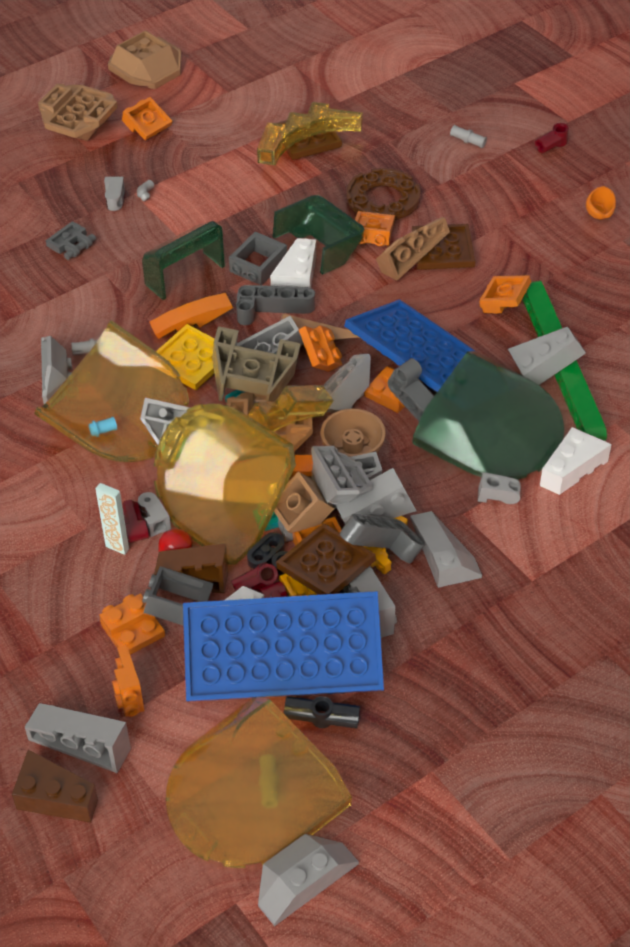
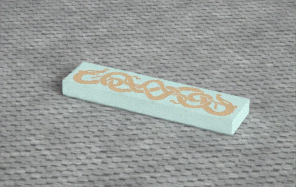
[95,483,129,555]

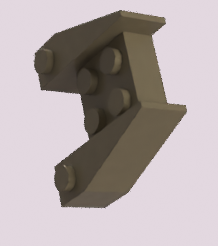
[212,326,301,411]

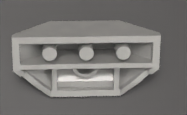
[41,336,73,411]
[312,354,371,413]
[140,398,228,455]
[311,446,373,504]
[258,834,359,926]

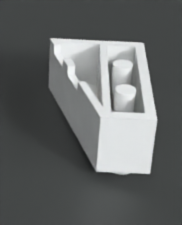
[270,238,316,288]
[540,427,612,495]

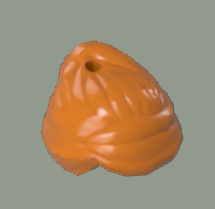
[585,186,616,220]

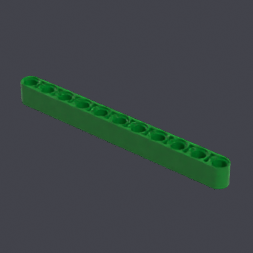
[522,280,607,441]

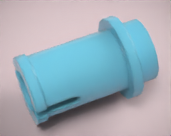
[88,417,117,437]

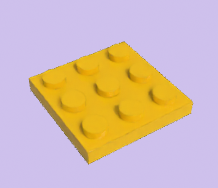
[148,324,214,390]

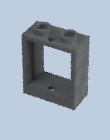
[229,232,287,285]
[142,566,213,626]

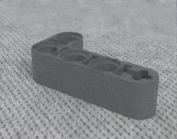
[236,285,315,325]
[387,358,459,442]
[340,514,424,563]

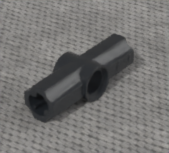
[284,696,361,729]

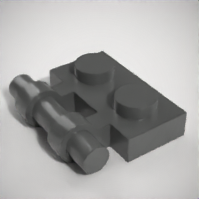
[46,221,96,260]

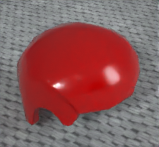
[158,528,193,553]

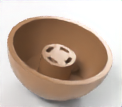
[321,409,385,457]

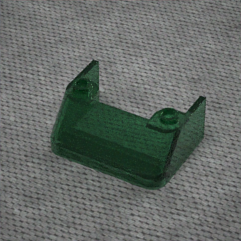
[272,195,364,275]
[142,221,225,300]

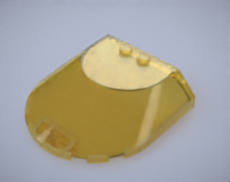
[34,320,189,462]
[154,403,296,565]
[166,697,352,868]

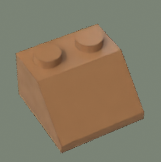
[268,471,335,533]

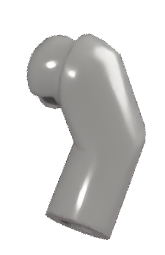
[137,180,154,201]

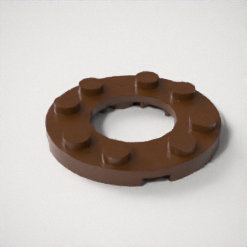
[347,168,420,220]

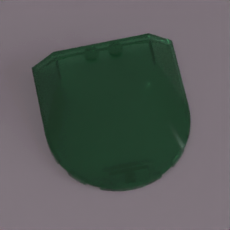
[412,351,564,479]

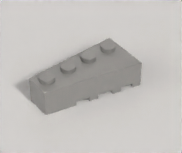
[237,316,304,354]
[342,566,397,638]
[25,703,131,773]

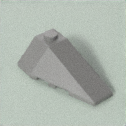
[410,511,482,588]

